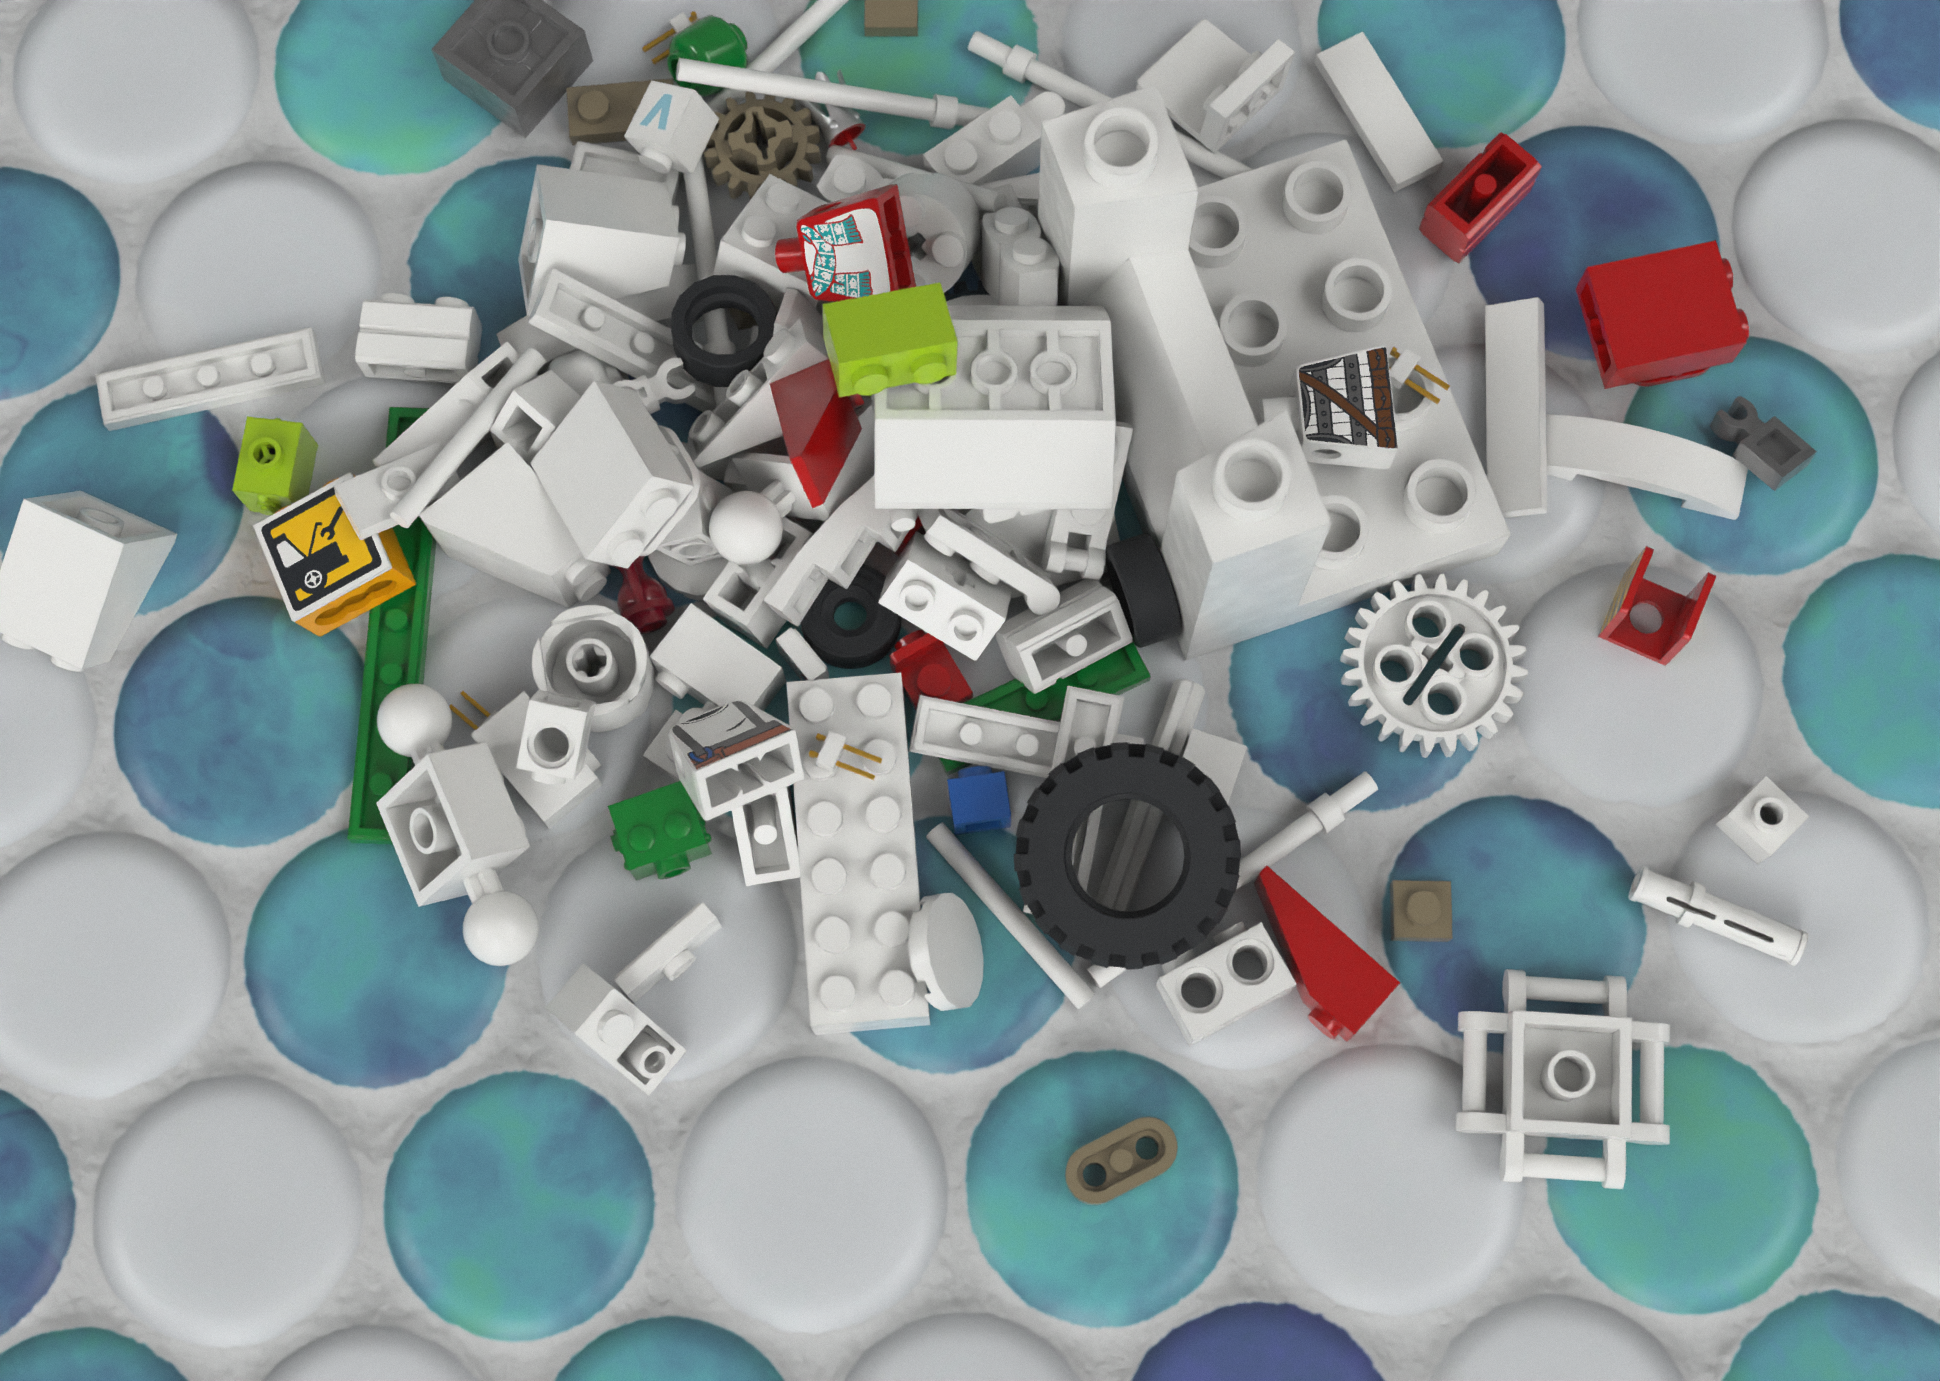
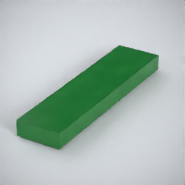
[938,640,1151,776]

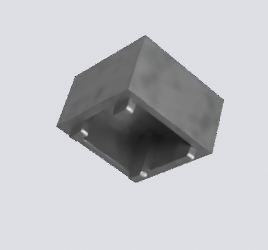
[431,0,593,139]

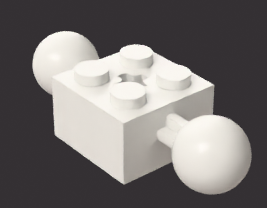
[709,395,875,565]
[376,684,539,966]

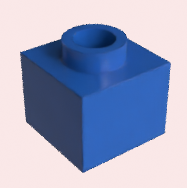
[947,766,1011,835]

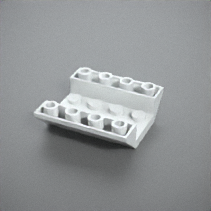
[875,305,1116,509]

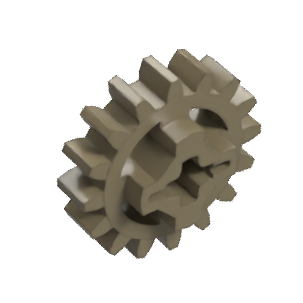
[704,91,821,200]

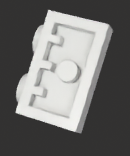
[1136,19,1295,154]

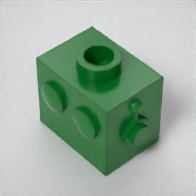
[608,781,712,881]

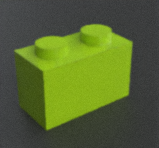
[823,282,958,397]

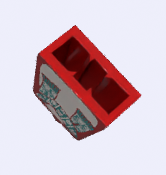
[775,184,916,302]

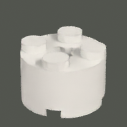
[889,172,981,293]
[532,605,655,732]

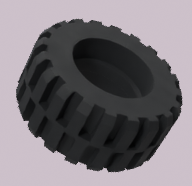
[1014,742,1241,970]

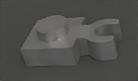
[1710,396,1817,491]

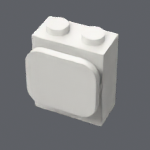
[530,380,700,568]

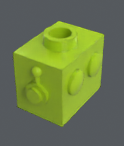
[232,416,318,516]

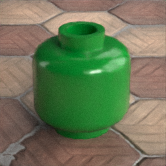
[667,15,748,97]

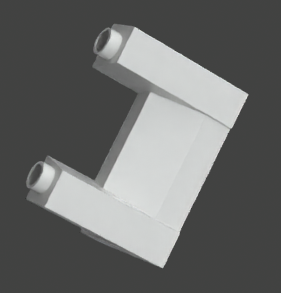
[1038,84,1510,660]

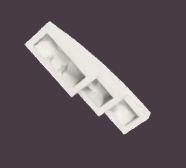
[763,475,918,627]

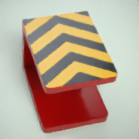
[1598,546,1716,666]

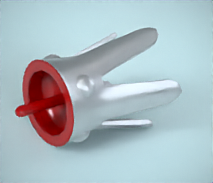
[795,69,866,150]

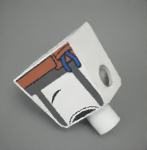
[668,700,804,821]

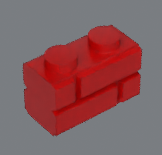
[1418,132,1542,263]

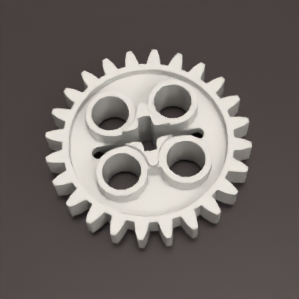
[1340,574,1528,758]

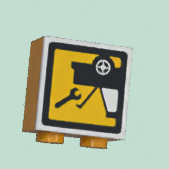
[253,472,416,637]

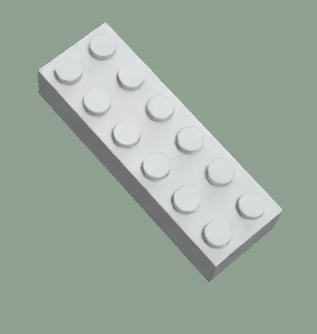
[786,673,930,1035]

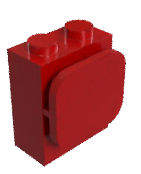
[1575,240,1749,389]

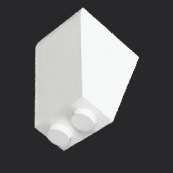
[518,164,686,317]
[419,442,611,608]
[0,491,177,672]

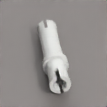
[1628,865,1808,966]

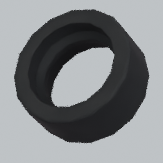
[671,275,777,387]
[1105,533,1181,648]

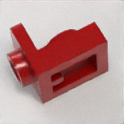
[889,629,973,710]

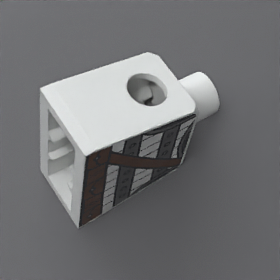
[1260,346,1398,469]

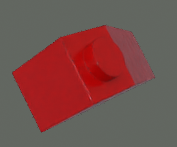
[770,359,865,508]
[1254,865,1400,1042]

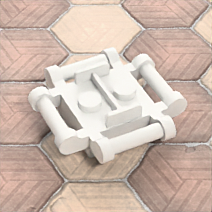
[1456,969,1670,1189]

